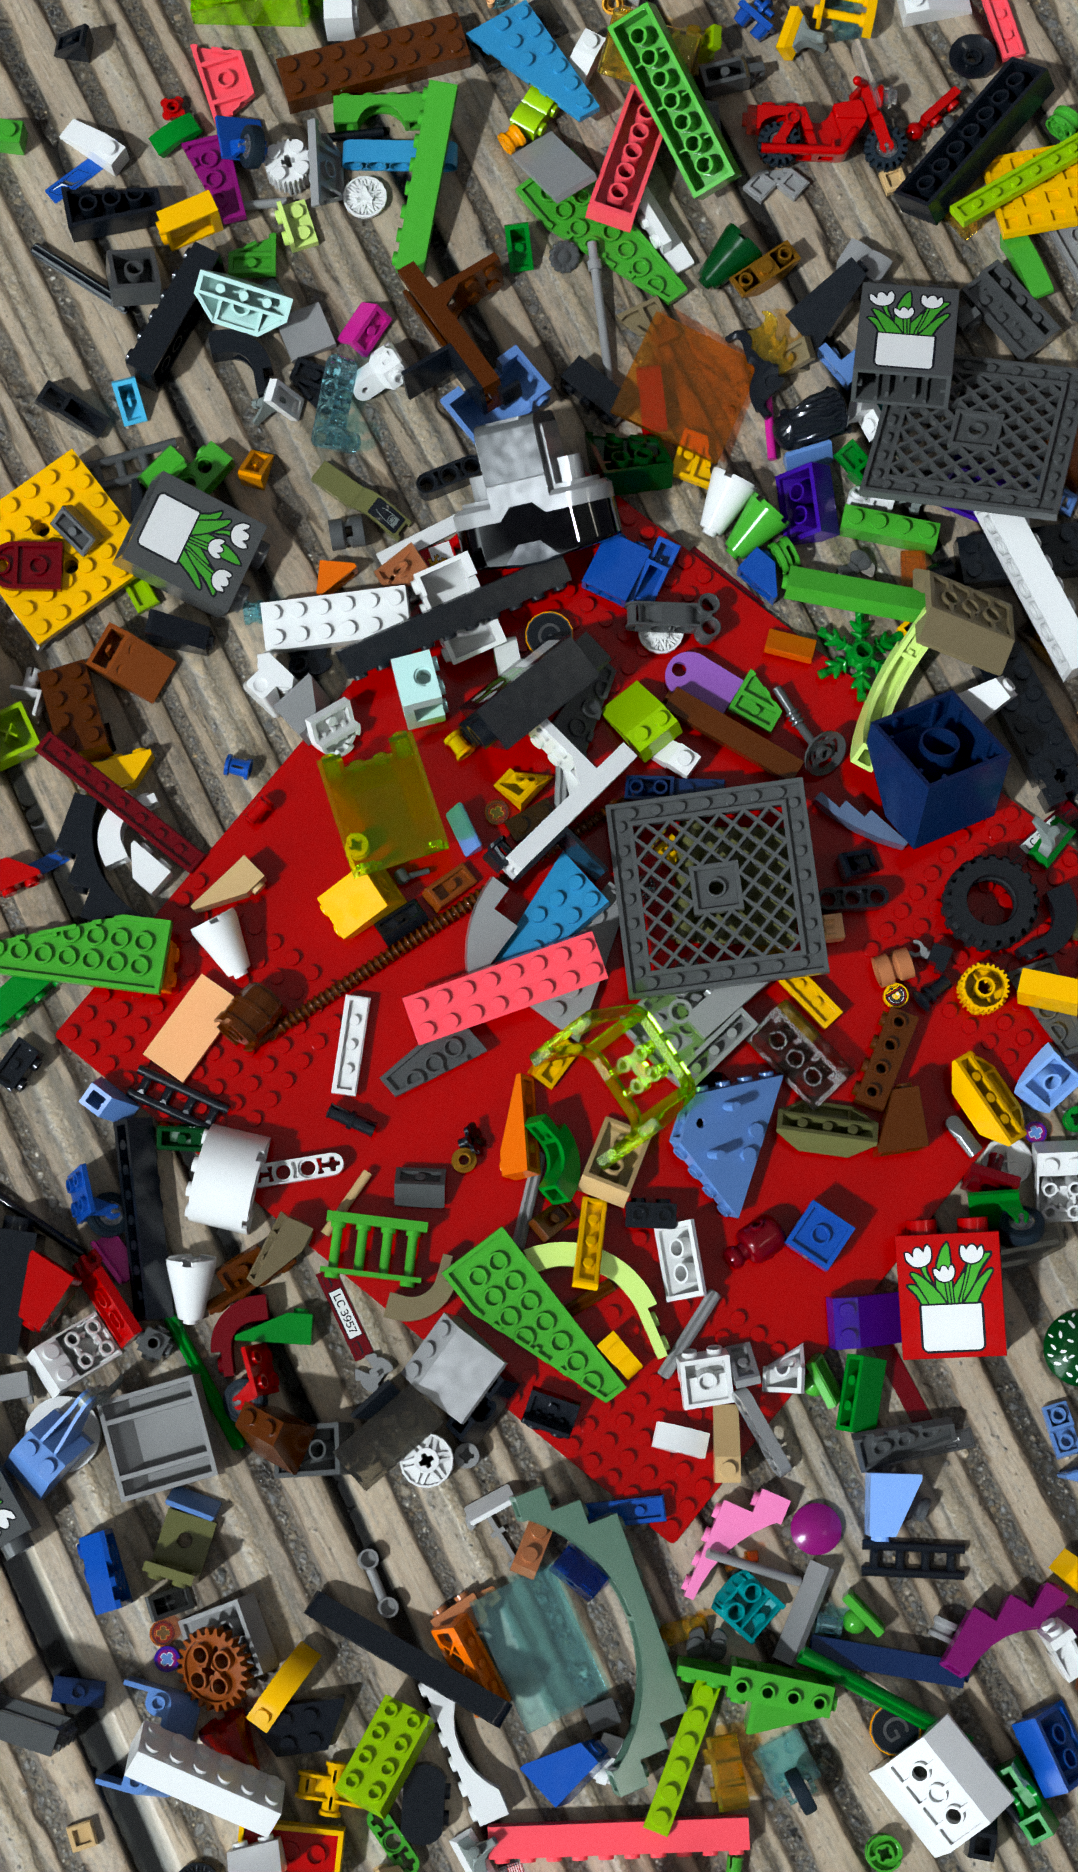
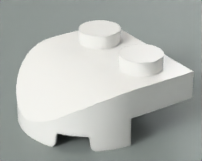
[305,697,361,758]

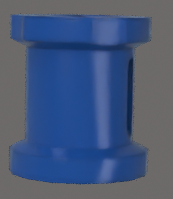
[224,754,253,781]

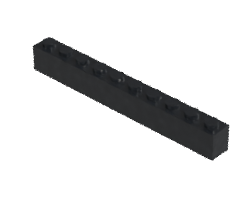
[335,552,572,681]

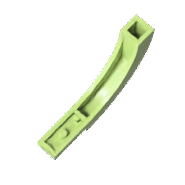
[850,606,928,773]
[524,1242,670,1360]

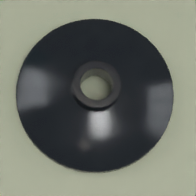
[949,34,996,79]

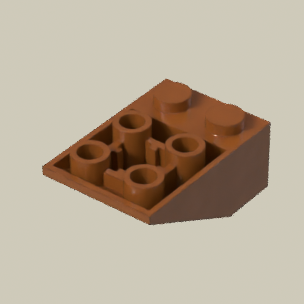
[85,622,177,704]

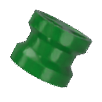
[1062,1106,1078,1133]

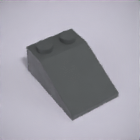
[274,1422,356,1478]

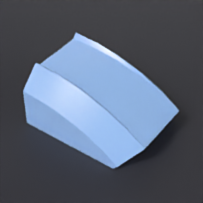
[1014,1042,1078,1113]

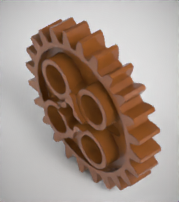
[177,1625,254,1712]

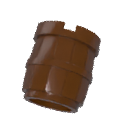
[214,982,283,1052]

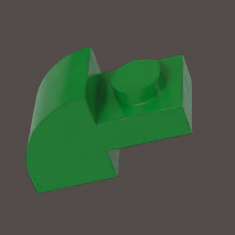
[833,439,868,486]

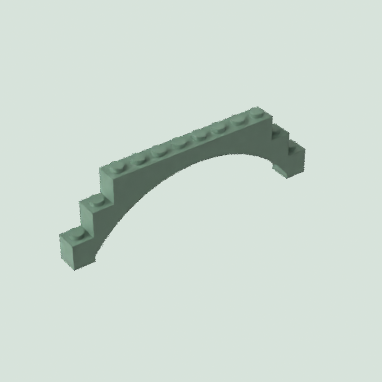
[509,1486,687,1797]

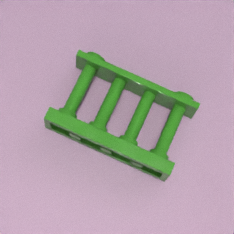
[319,1210,428,1288]

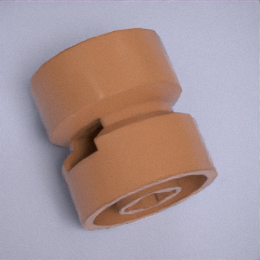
[871,947,915,988]

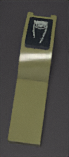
[311,461,412,542]

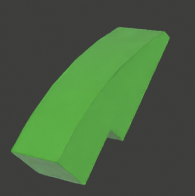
[1000,234,1054,300]

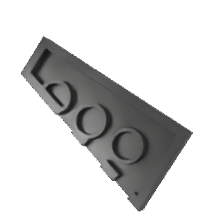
[380,1028,488,1098]
[851,1416,957,1473]

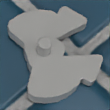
[355,1353,393,1392]

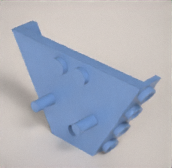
[669,1070,784,1218]

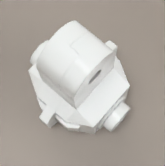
[348,341,408,401]

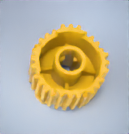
[956,963,1010,1016]

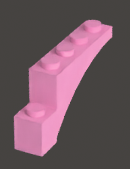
[681,1488,791,1600]

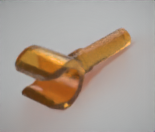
[724,1550,759,1572]

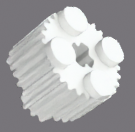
[264,139,310,195]

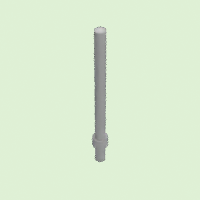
[587,241,614,382]

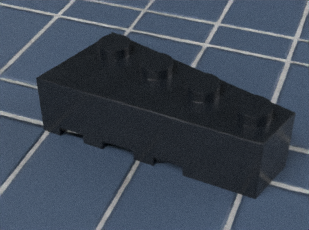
[61,187,164,243]

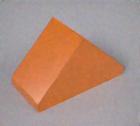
[316,560,358,596]

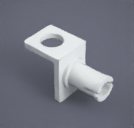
[9,667,45,724]

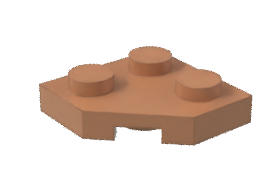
[374,542,429,587]

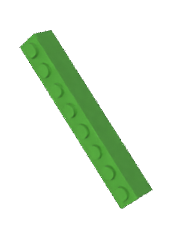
[392,80,458,276]

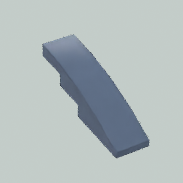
[812,792,908,850]

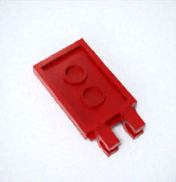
[72,1248,143,1349]

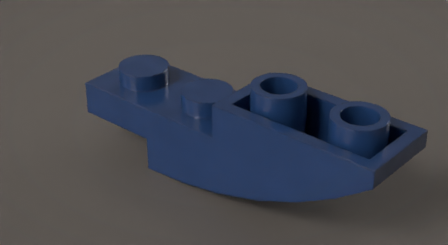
[624,775,726,801]

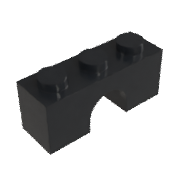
[445,1368,520,1445]

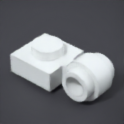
[847,486,895,513]
[593,1731,624,1786]

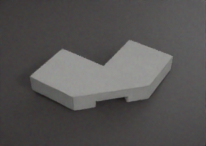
[743,168,810,205]

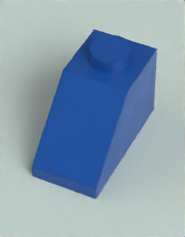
[736,547,777,606]

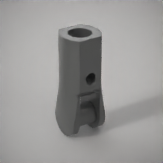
[945,1116,983,1158]

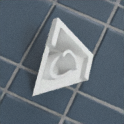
[762,1343,805,1394]

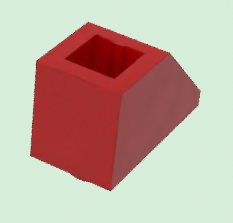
[0,857,45,898]

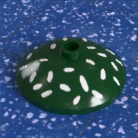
[1043,1310,1078,1386]

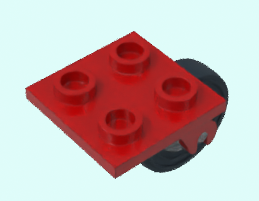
[223,1343,280,1422]

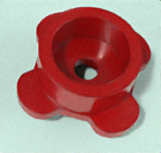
[160,96,185,121]

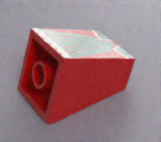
[18,1250,83,1333]

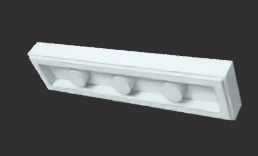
[331,995,371,1097]

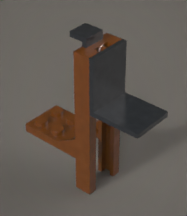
[397,252,523,415]

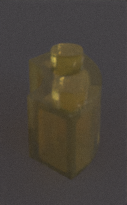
[702,1732,750,1813]

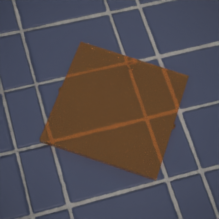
[610,311,755,464]

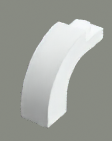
[97,792,161,871]

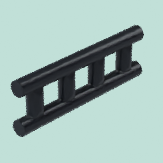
[126,1065,231,1130]
[861,1539,965,1580]

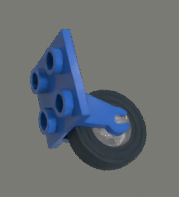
[215,115,268,169]
[66,1163,125,1238]

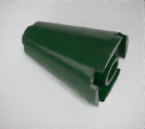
[698,223,763,290]

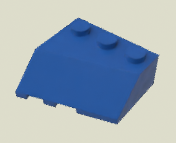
[77,1528,133,1615]

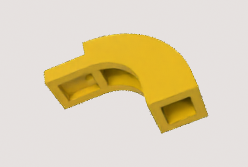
[246,1641,322,1733]

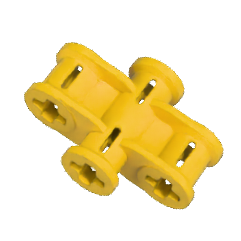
[294,1760,363,1818]

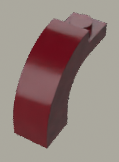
[211,1294,271,1377]

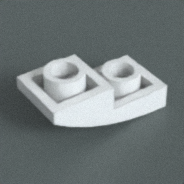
[493,636,520,676]
[651,1421,710,1459]

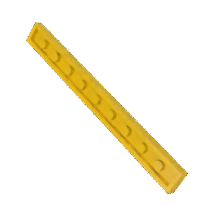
[654,833,843,1030]

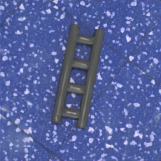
[84,437,178,491]

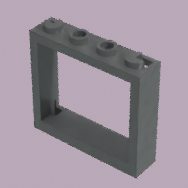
[0,1693,78,1757]

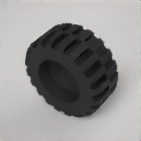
[941,854,1040,953]

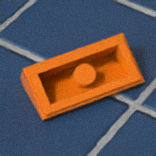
[764,629,817,664]

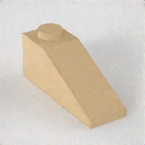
[190,855,267,914]
[713,1404,741,1483]

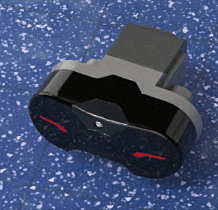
[453,410,623,570]

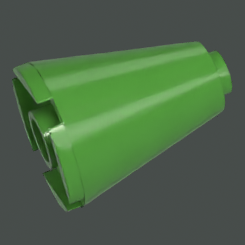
[725,492,791,560]

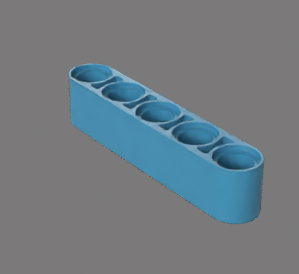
[342,139,458,172]

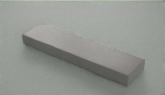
[772,1559,834,1667]

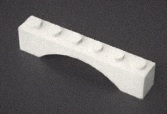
[418,1664,509,1827]

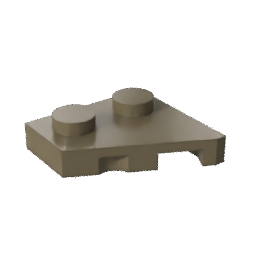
[616,296,679,349]

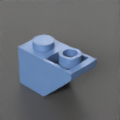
[79,1076,141,1122]

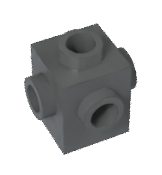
[136,1324,175,1363]

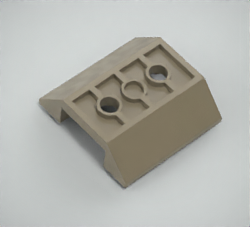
[912,568,1015,676]

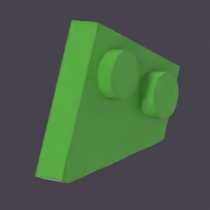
[727,669,783,734]

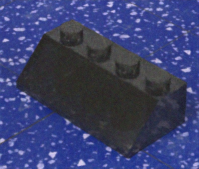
[745,999,856,1111]

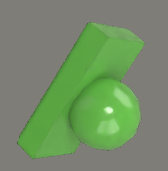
[804,1352,841,1409]
[842,1588,886,1638]

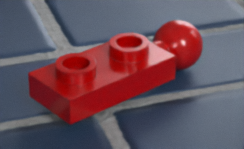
[905,86,961,142]

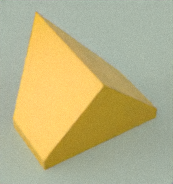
[493,768,554,811]

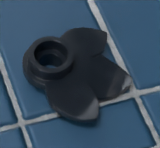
[289,648,333,679]

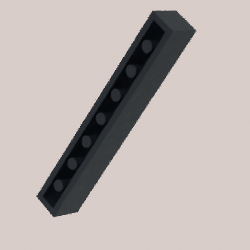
[113,1117,174,1322]

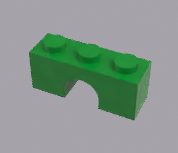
[994,1755,1060,1846]

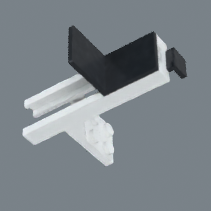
[482,719,637,883]

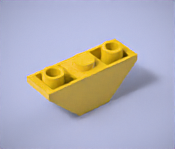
[91,748,155,791]

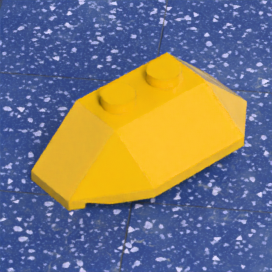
[952,1050,1027,1146]

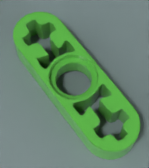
[367,1812,420,1872]

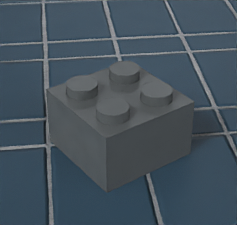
[106,248,161,307]

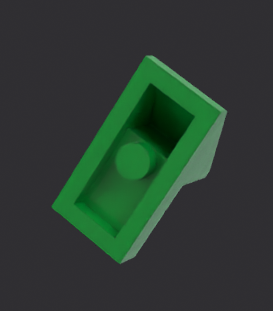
[504,222,534,273]

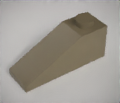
[246,1211,313,1287]

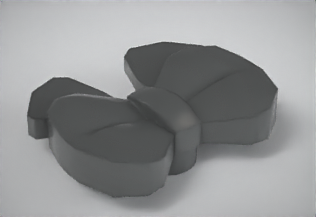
[836,549,875,578]
[686,1626,728,1661]

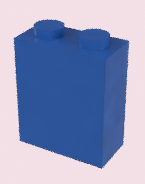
[582,530,651,607]

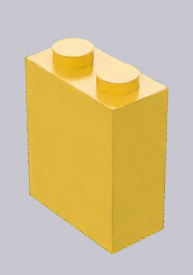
[1017,968,1078,1016]

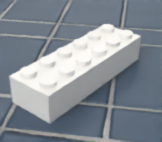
[260,585,411,655]
[124,1720,285,1837]

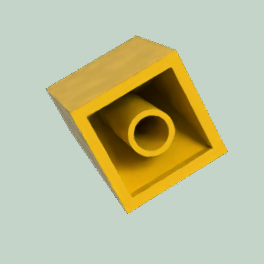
[317,862,407,939]

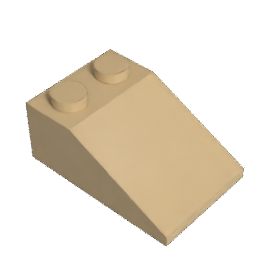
[577,1116,652,1208]

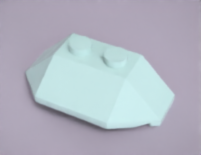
[194,269,294,337]

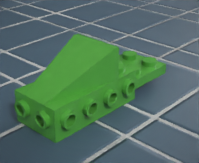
[676,1655,838,1734]

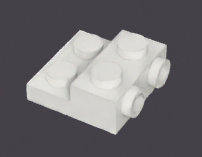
[676,1345,734,1410]

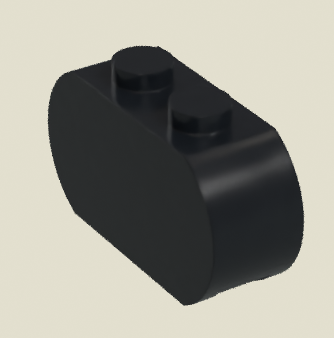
[400,1761,451,1846]

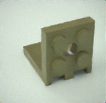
[142,1508,218,1589]

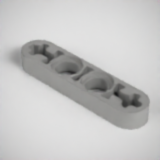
[732,1387,792,1478]

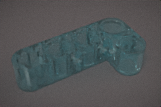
[311,354,361,454]

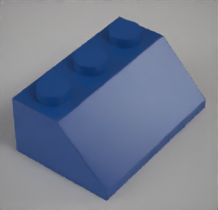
[1012,1699,1078,1799]

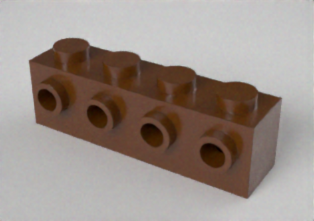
[851,1007,919,1113]

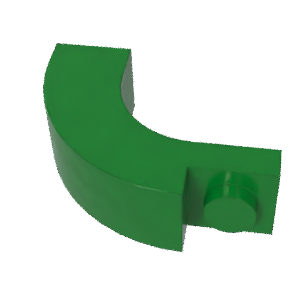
[524,1114,580,1205]

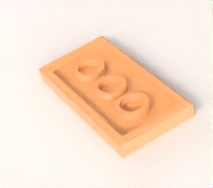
[143,974,234,1083]

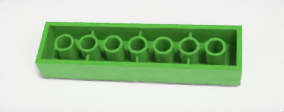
[607,1,743,200]

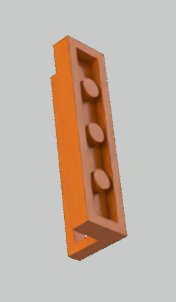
[431,1613,512,1718]

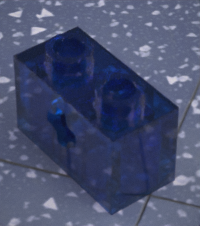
[548,1545,608,1602]

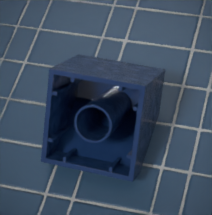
[867,690,1011,849]

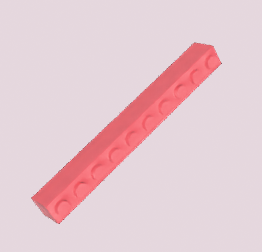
[487,1814,750,1864]

